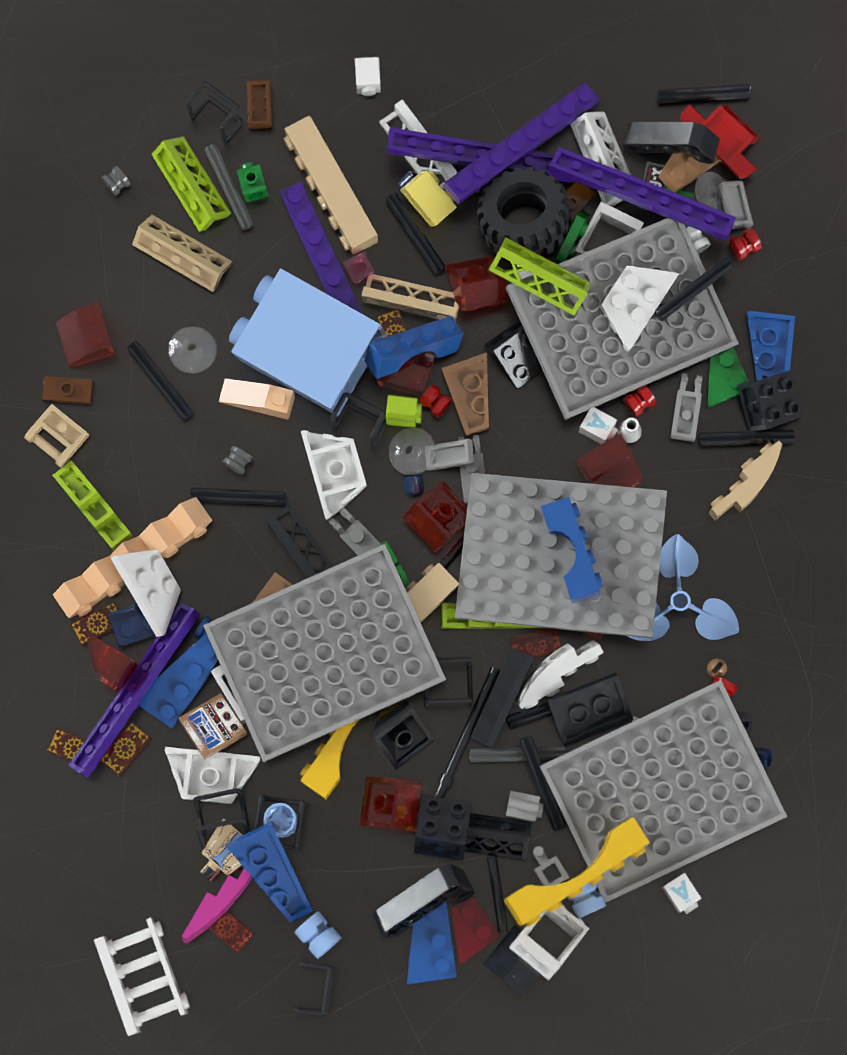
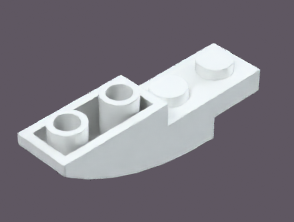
[515,640,603,709]

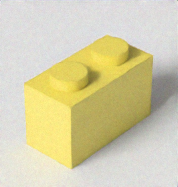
[400,170,457,227]

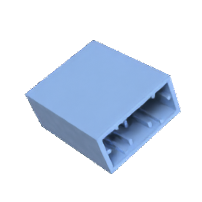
[229,268,386,416]

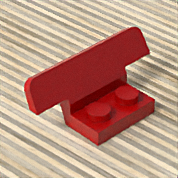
[680,105,760,179]

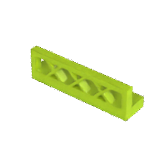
[152,137,231,232]
[489,237,591,316]

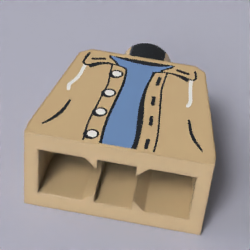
[200,818,243,881]

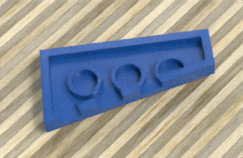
[746,311,795,380]
[139,633,219,729]
[225,822,312,922]
[407,880,457,984]

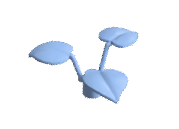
[628,534,739,641]

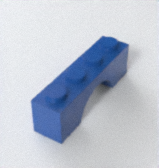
[365,316,464,379]
[541,497,603,604]

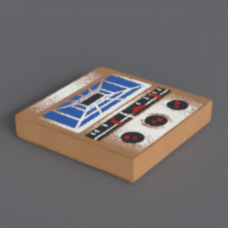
[179,693,247,760]

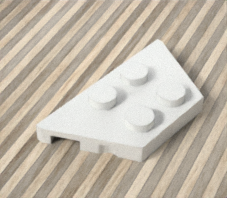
[600,266,679,352]
[301,430,367,521]
[111,549,181,637]
[165,747,261,804]

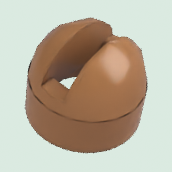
[707,658,727,679]

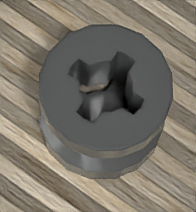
[101,166,131,196]
[222,446,253,475]

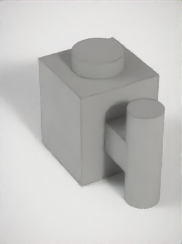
[506,791,544,823]
[533,846,569,886]

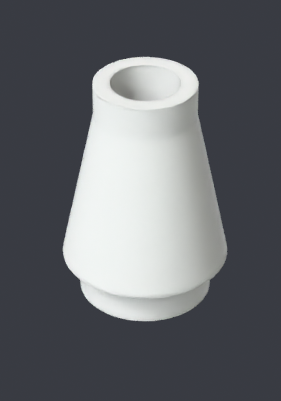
[617,418,642,443]

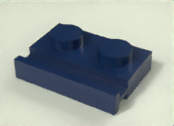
[108,604,156,648]

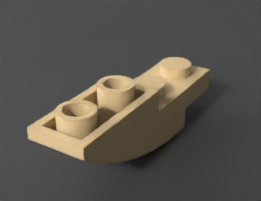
[709,441,782,520]

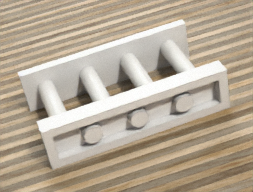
[94,918,190,1036]

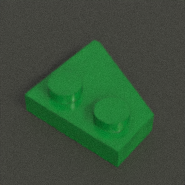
[556,210,591,262]
[707,347,749,408]

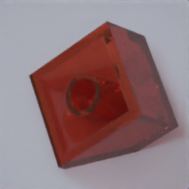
[446,256,508,311]
[56,302,115,368]
[377,351,436,396]
[577,434,644,487]
[402,481,467,553]
[87,634,138,691]
[360,777,421,832]

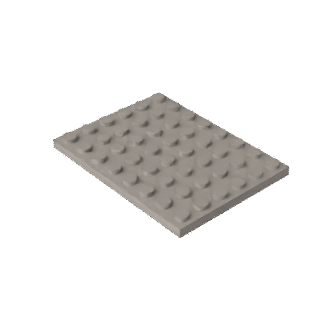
[506,218,739,420]
[455,473,667,638]
[203,544,446,762]
[540,680,787,903]

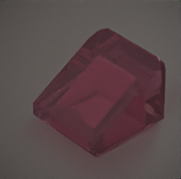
[342,252,375,284]

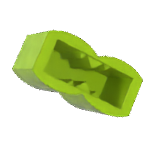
[386,395,422,428]

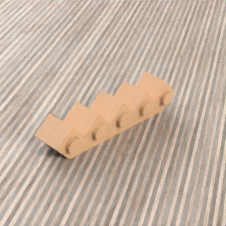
[53,497,212,618]

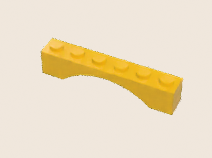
[300,719,360,800]
[504,817,650,927]

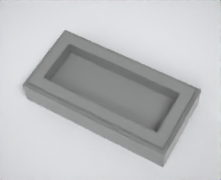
[718,180,753,229]
[425,439,474,471]

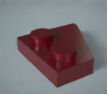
[451,896,500,964]

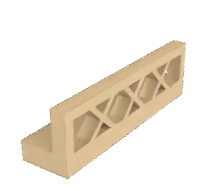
[132,215,233,292]
[362,273,462,322]

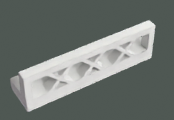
[380,100,457,191]
[570,112,630,207]

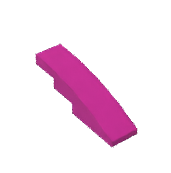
[182,869,253,943]

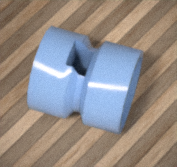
[263,803,298,838]
[567,883,606,919]
[294,911,342,959]

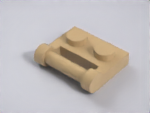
[24,404,90,468]

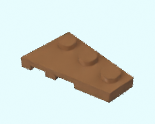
[658,153,721,193]
[441,353,489,437]

